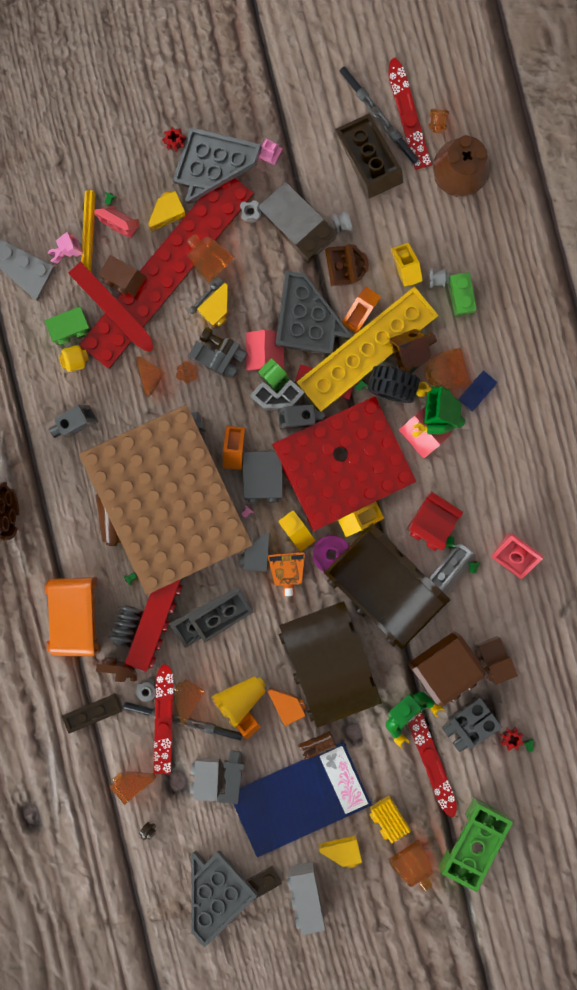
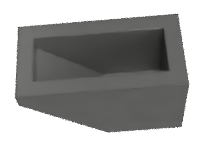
[240,533,270,572]

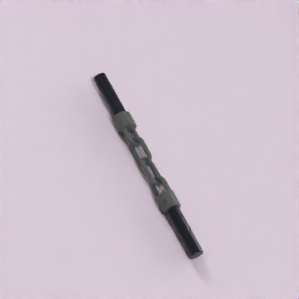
[339,66,419,165]
[124,702,242,741]

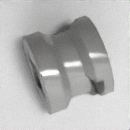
[332,211,352,234]

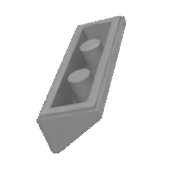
[429,542,476,594]

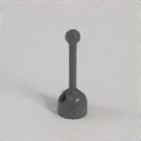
[189,274,225,314]

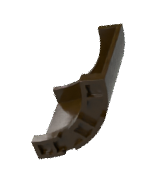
[324,523,450,650]
[278,601,382,728]

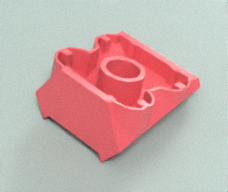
[95,206,139,238]

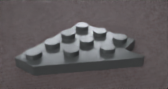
[173,127,262,204]
[275,271,351,355]
[191,850,259,948]

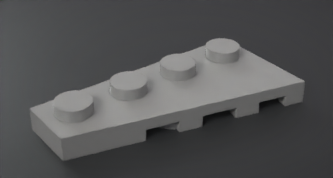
[0,239,55,301]

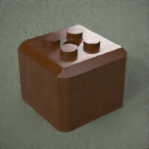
[408,631,486,706]

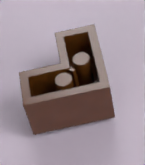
[475,636,518,685]

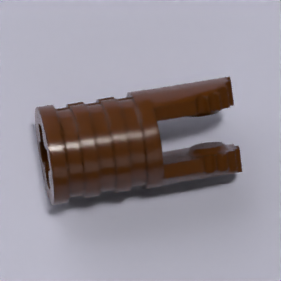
[298,731,336,760]

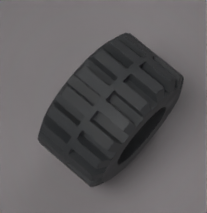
[367,365,420,403]

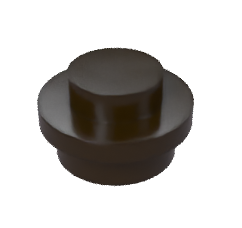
[139,822,156,841]

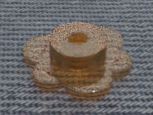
[176,361,197,383]

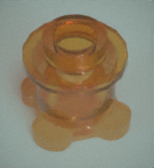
[428,109,449,133]

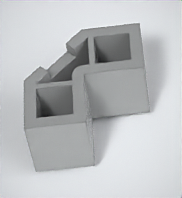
[250,380,305,411]

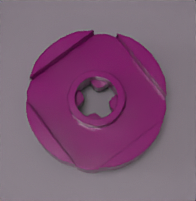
[313,536,349,572]

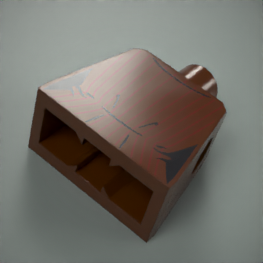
[389,329,437,373]

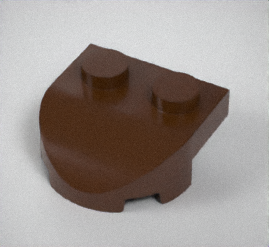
[325,244,369,287]
[96,657,137,682]

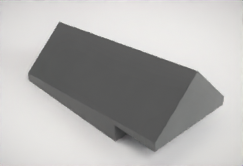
[169,587,253,648]

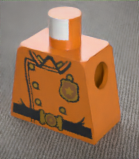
[268,552,305,596]

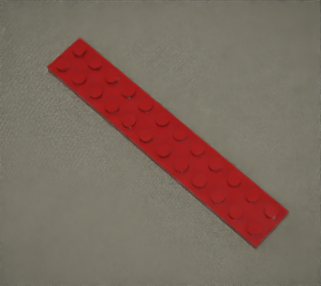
[79,178,254,369]

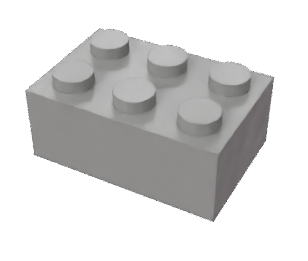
[287,862,325,935]

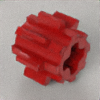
[162,126,186,152]
[500,727,524,751]

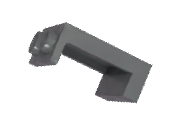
[243,452,283,503]

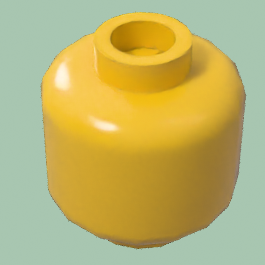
[59,345,89,372]

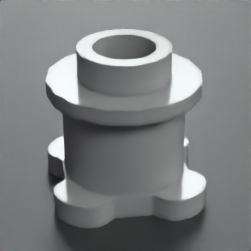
[240,200,261,223]
[429,268,449,289]
[136,679,156,702]

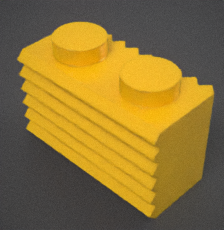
[369,795,411,843]

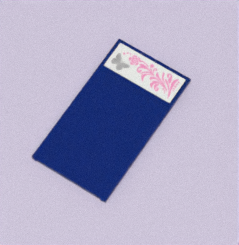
[233,741,372,857]

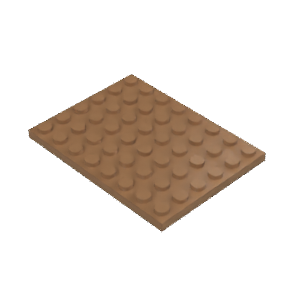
[79,404,253,595]

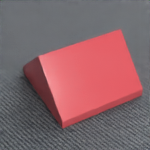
[246,330,284,371]
[398,406,452,459]
[491,533,544,580]

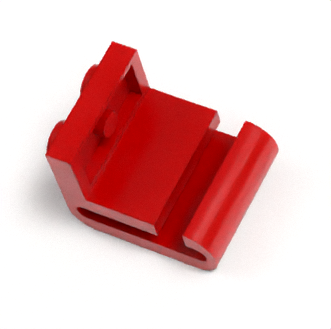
[406,491,463,552]

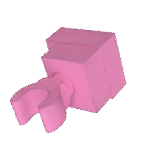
[259,138,283,165]
[48,232,83,264]

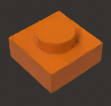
[237,712,261,740]

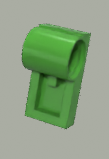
[258,358,290,394]

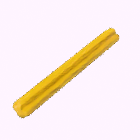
[81,190,96,273]

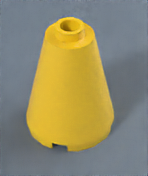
[212,676,266,728]

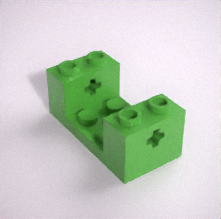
[438,798,513,892]

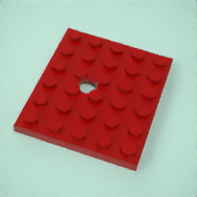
[272,396,416,531]

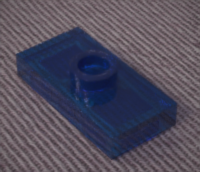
[458,370,498,412]

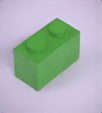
[449,272,477,317]
[44,307,91,345]

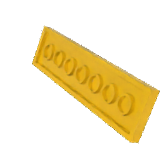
[296,286,439,412]

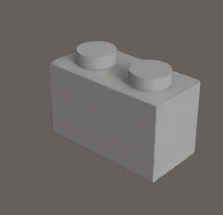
[190,758,219,801]

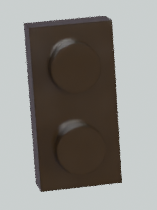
[247,865,282,900]

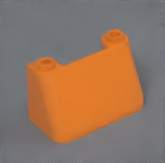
[45,577,99,656]

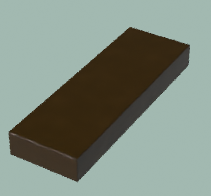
[62,693,123,734]

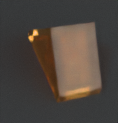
[136,356,165,397]

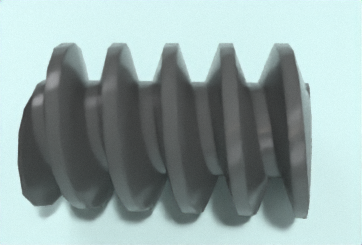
[108,605,143,648]

